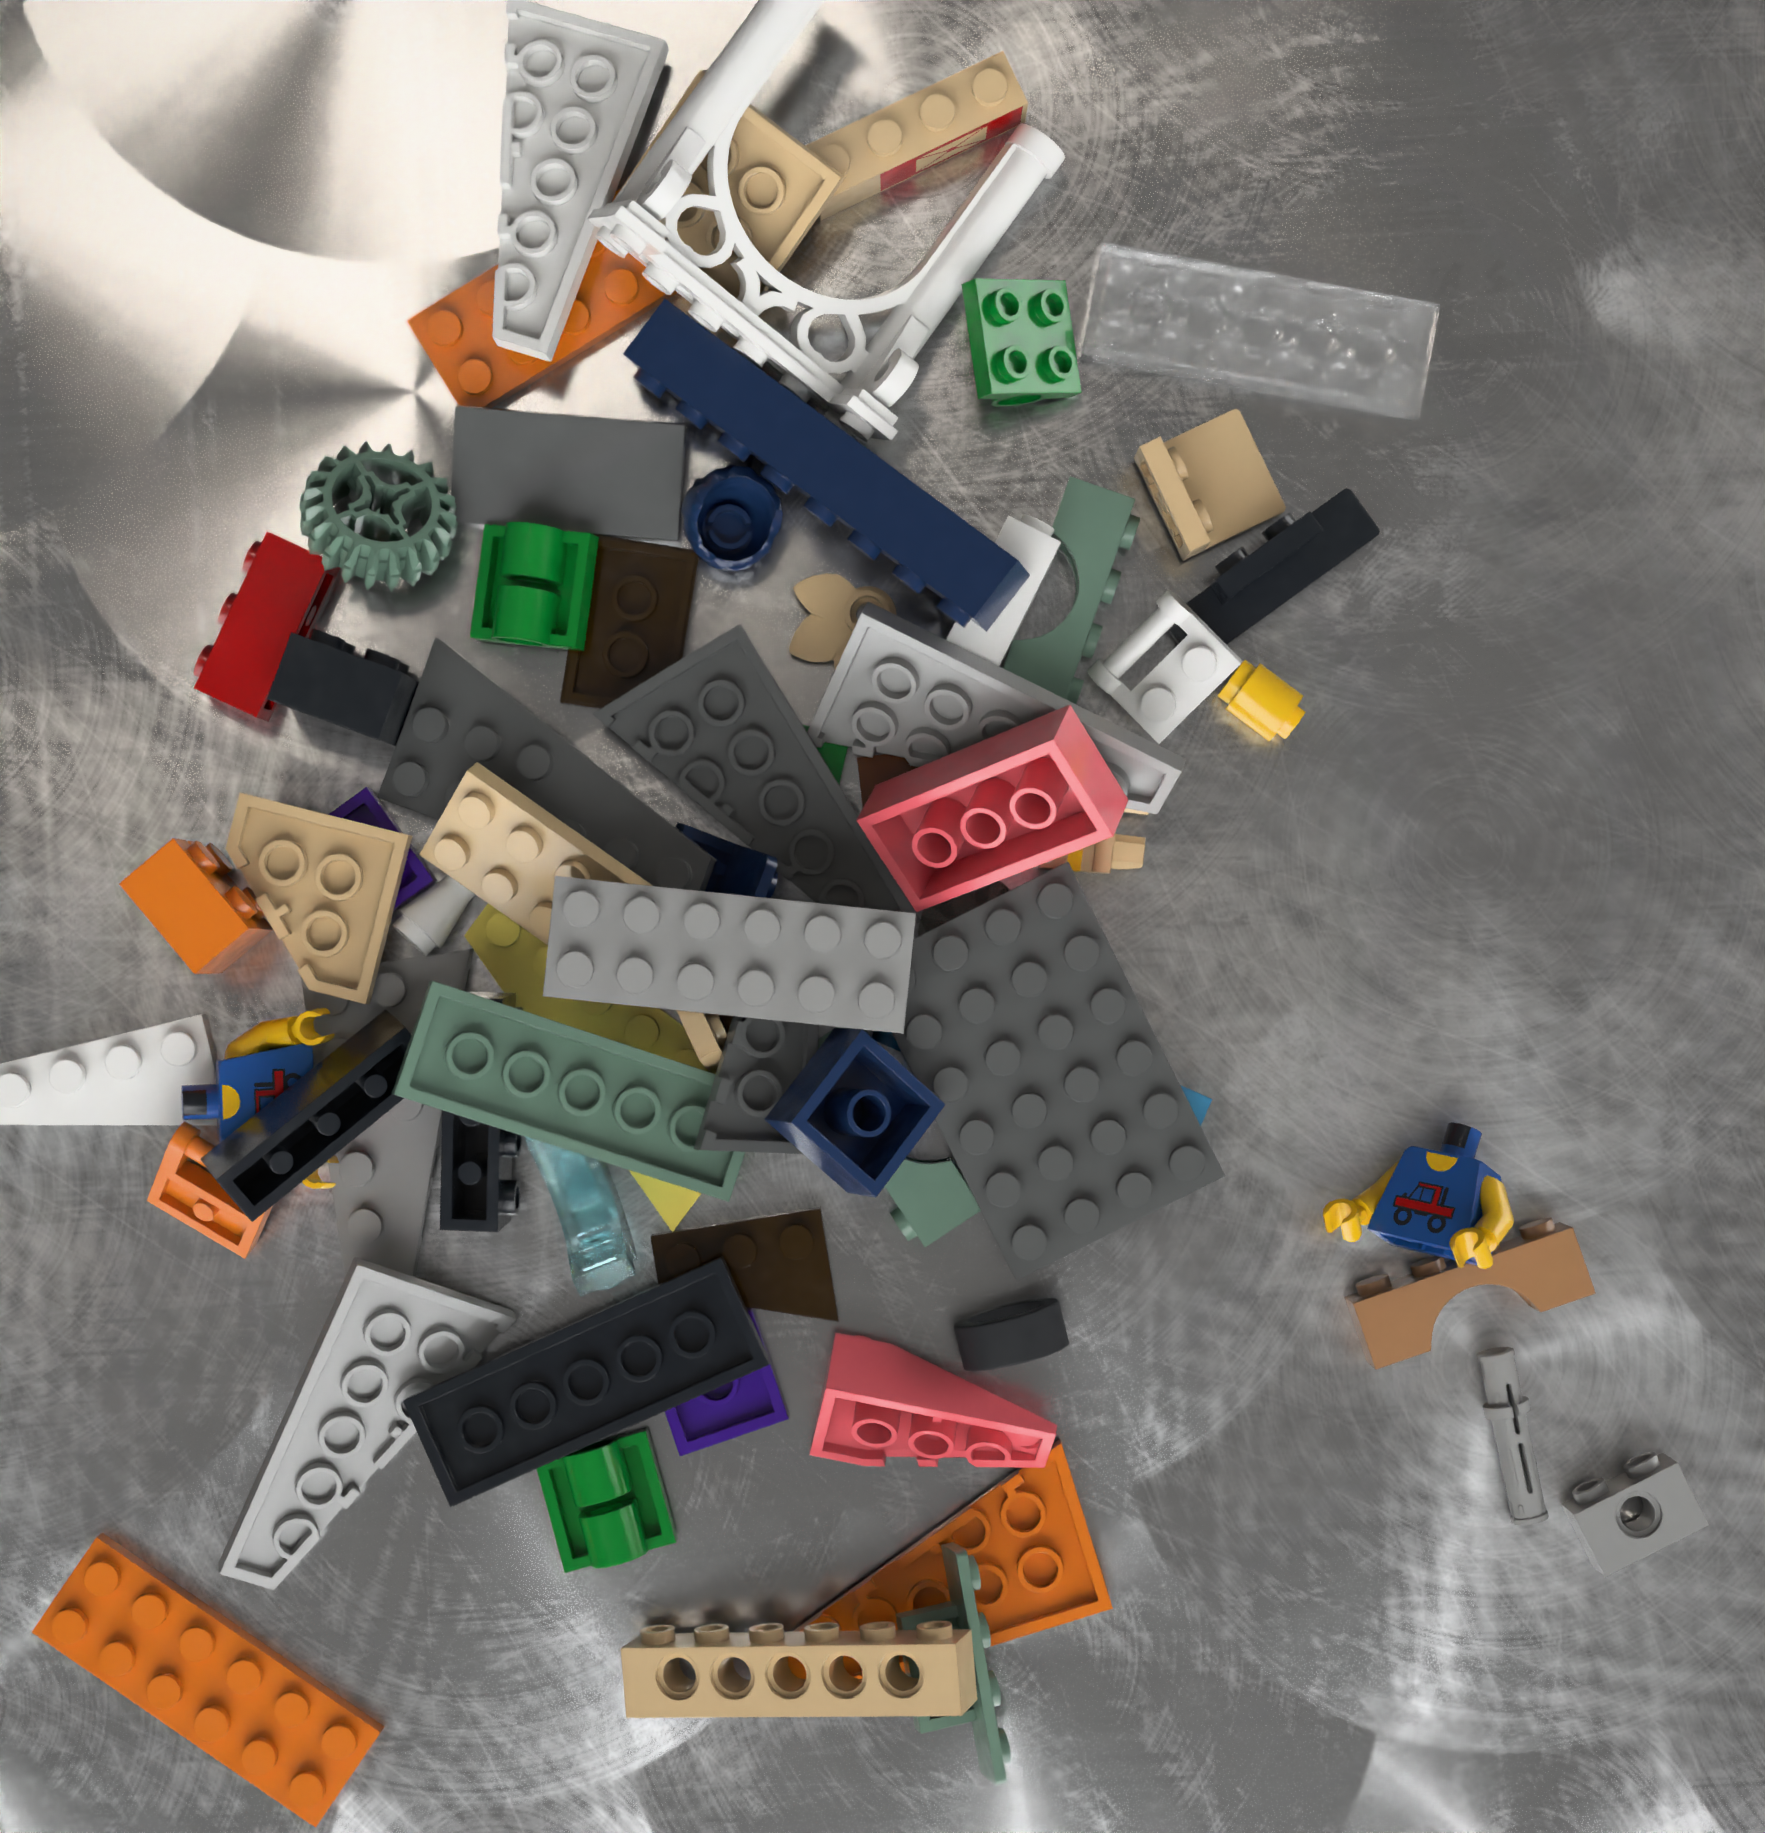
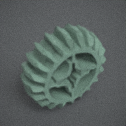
[299,441,458,592]

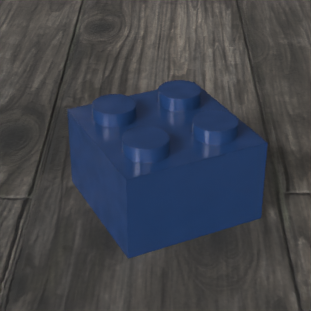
[764,1028,946,1198]

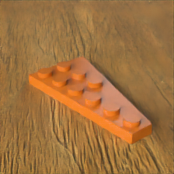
[788,1439,1113,1679]

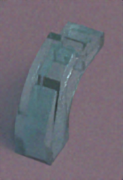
[525,1137,638,1297]

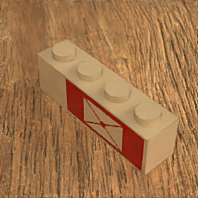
[805,51,1028,221]

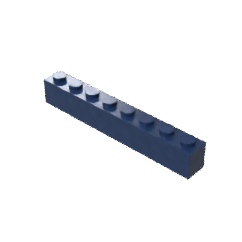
[623,299,1030,632]

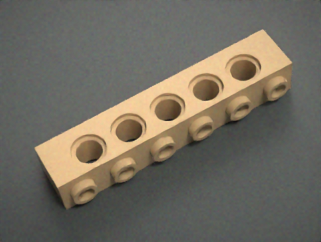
[620,1621,977,1718]

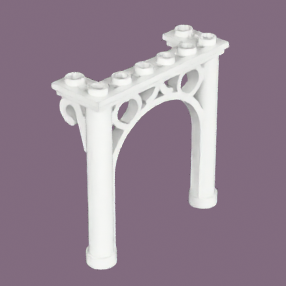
[587,0,1065,442]

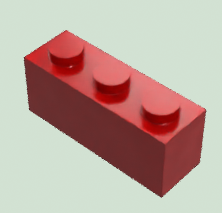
[194,531,340,722]

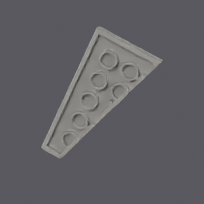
[218,1257,517,1590]

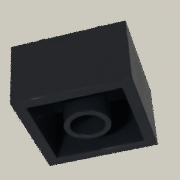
[267,628,419,747]

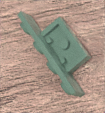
[895,1542,1011,1785]

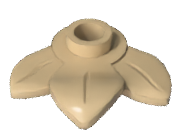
[789,573,896,670]

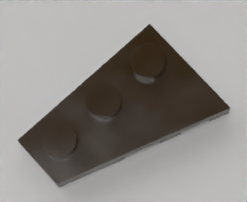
[650,1207,839,1322]

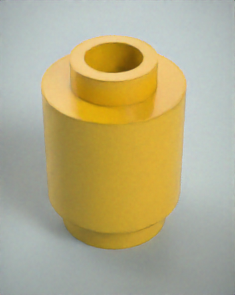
[1217,659,1306,742]

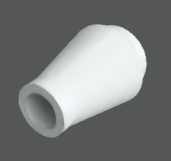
[392,875,476,956]

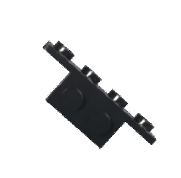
[1168,488,1380,645]

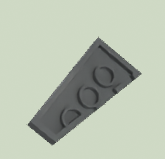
[694,1016,819,1154]

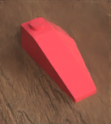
[809,1332,1057,1468]

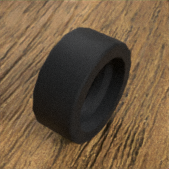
[954,1298,1069,1372]

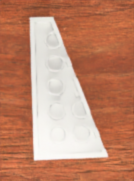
[492,0,669,362]

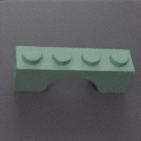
[1003,476,1140,704]
[818,1027,981,1247]

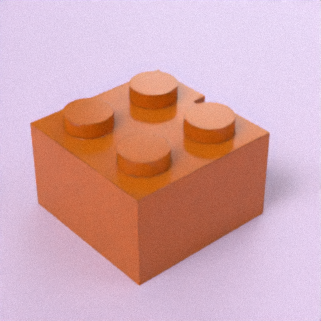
[119,838,273,974]

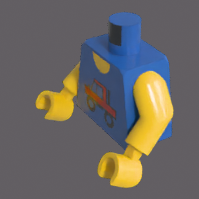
[181,1008,339,1189]
[1323,1122,1514,1269]

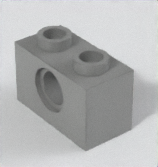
[1561,1452,1709,1578]

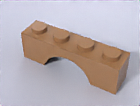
[1344,1217,1596,1370]

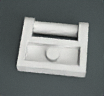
[1087,589,1243,744]

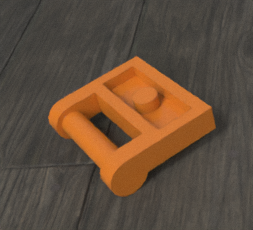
[147,1121,273,1259]

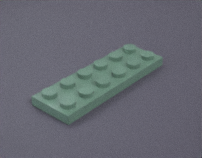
[392,981,745,1202]

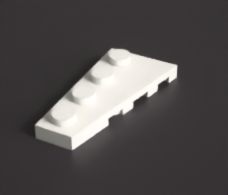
[0,1014,218,1126]

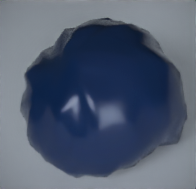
[681,464,784,572]

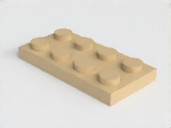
[419,762,653,945]

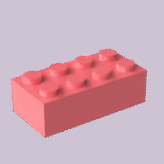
[856,705,1128,912]

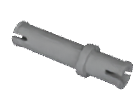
[1476,1347,1549,1525]

